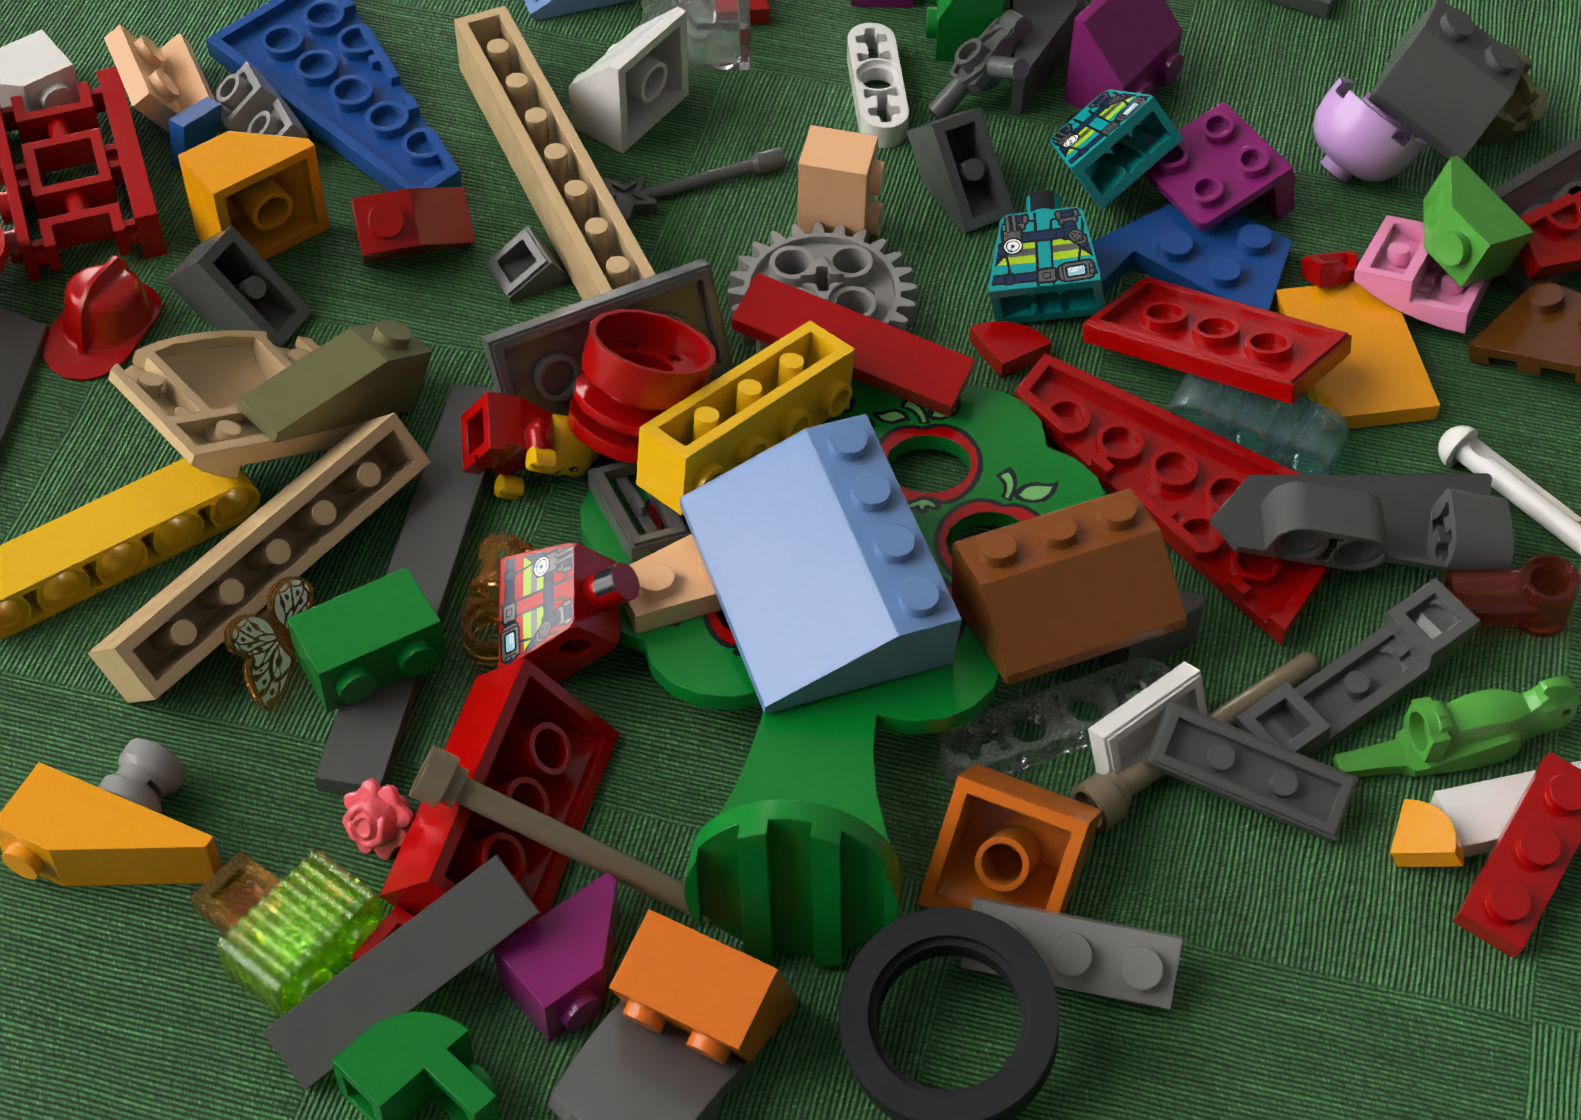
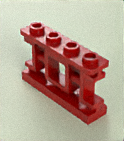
[0,67,168,282]

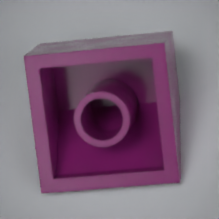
[1064,0,1183,110]

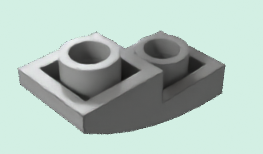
[214,61,308,138]

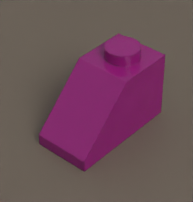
[494,871,619,1042]

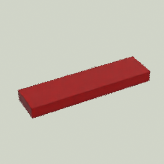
[731,272,975,417]

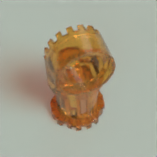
[461,531,535,665]

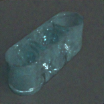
[1167,373,1349,475]

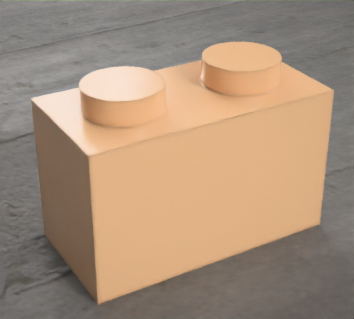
[797,125,886,243]

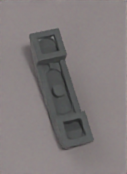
[1236,578,1481,757]

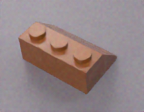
[951,488,1187,686]

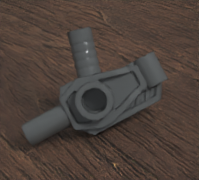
[927,10,1033,119]

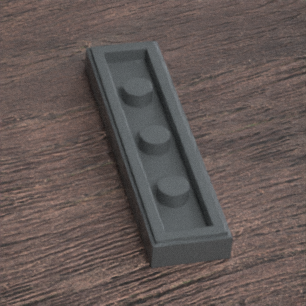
[262,855,541,1090]

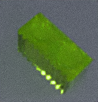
[217,849,384,1018]

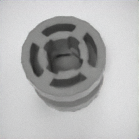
[98,738,187,814]

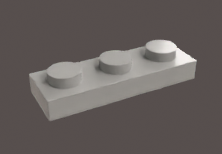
[961,896,1183,1009]

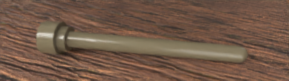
[1070,652,1320,833]
[409,745,711,923]

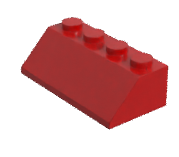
[379,657,619,950]

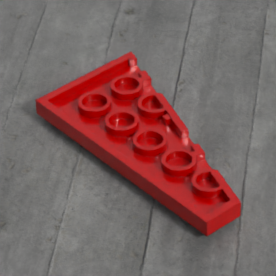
[1014,353,1332,646]

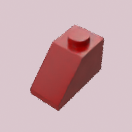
[351,187,475,264]

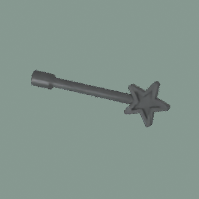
[603,147,786,228]

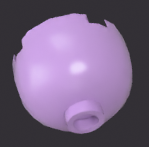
[1313,76,1427,182]

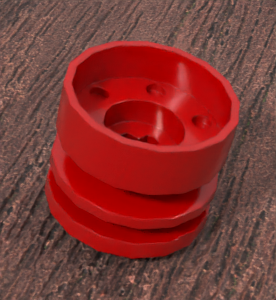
[567,309,716,464]

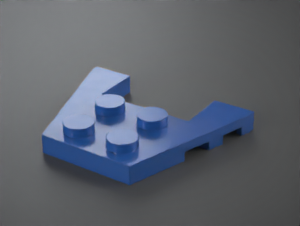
[1092,203,1292,311]

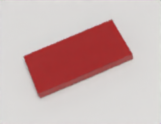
[1083,276,1352,404]

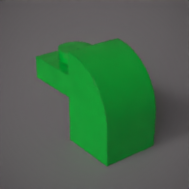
[331,1012,501,1120]

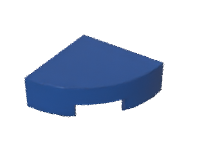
[169,96,222,170]

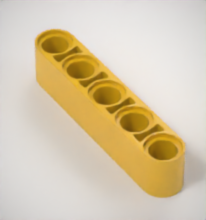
[0,458,260,640]

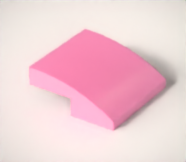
[1354,215,1492,334]

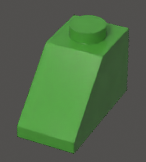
[1423,155,1534,288]

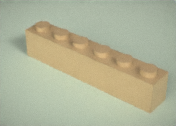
[88,412,431,703]

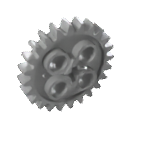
[728,222,917,354]

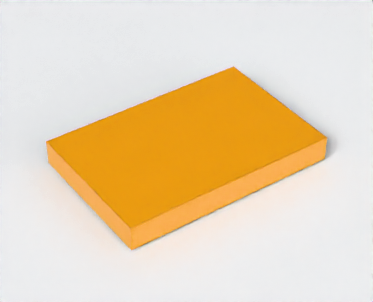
[1273,281,1440,433]

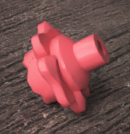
[342,778,414,860]

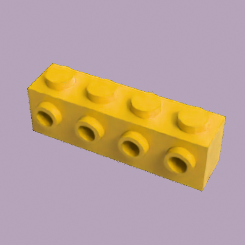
[636,321,856,516]

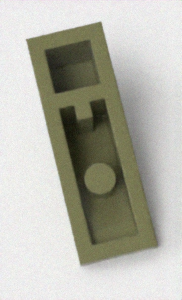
[237,319,433,443]

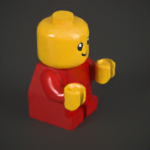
[460,391,599,501]

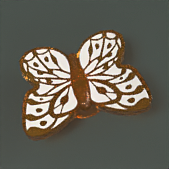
[224,576,317,711]

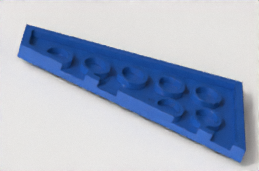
[206,0,462,192]

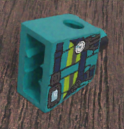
[1050,89,1183,210]
[989,190,1106,323]

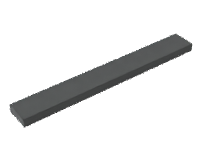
[314,384,496,795]

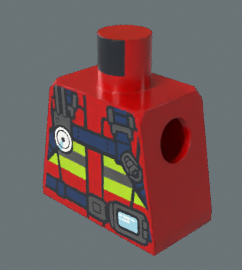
[498,542,640,683]

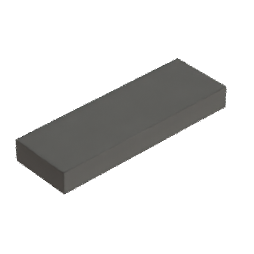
[1143,700,1359,842]

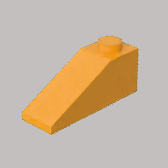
[0,762,224,886]

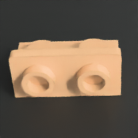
[104,25,215,134]

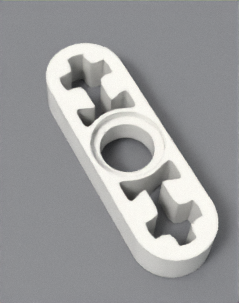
[847,23,909,148]

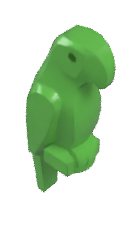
[1332,675,1581,777]

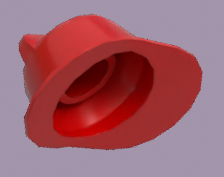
[43,255,161,381]

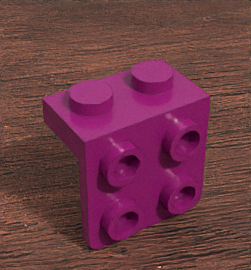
[1143,101,1296,230]

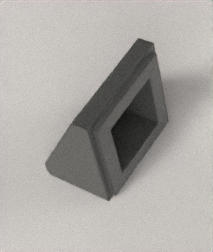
[485,226,571,303]

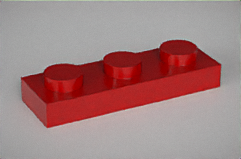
[1452,752,1581,959]

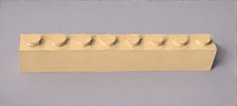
[454,6,656,301]

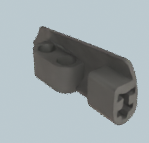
[1209,473,1515,581]

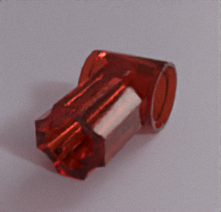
[1443,554,1580,638]

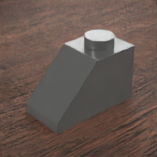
[906,107,1015,233]
[165,225,312,347]

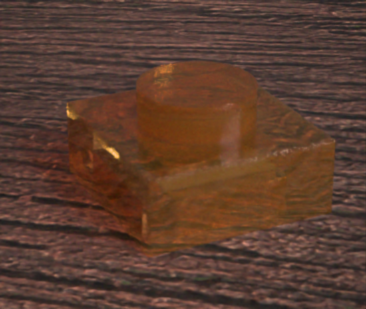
[190,851,293,949]

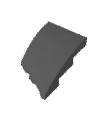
[548,1001,761,1120]

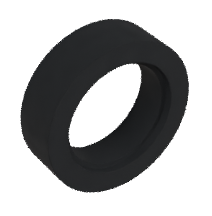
[839,907,1059,1120]

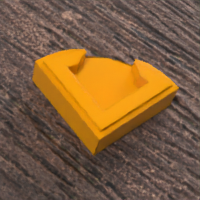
[1390,799,1464,867]

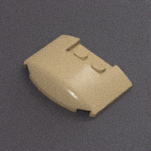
[108,330,361,479]

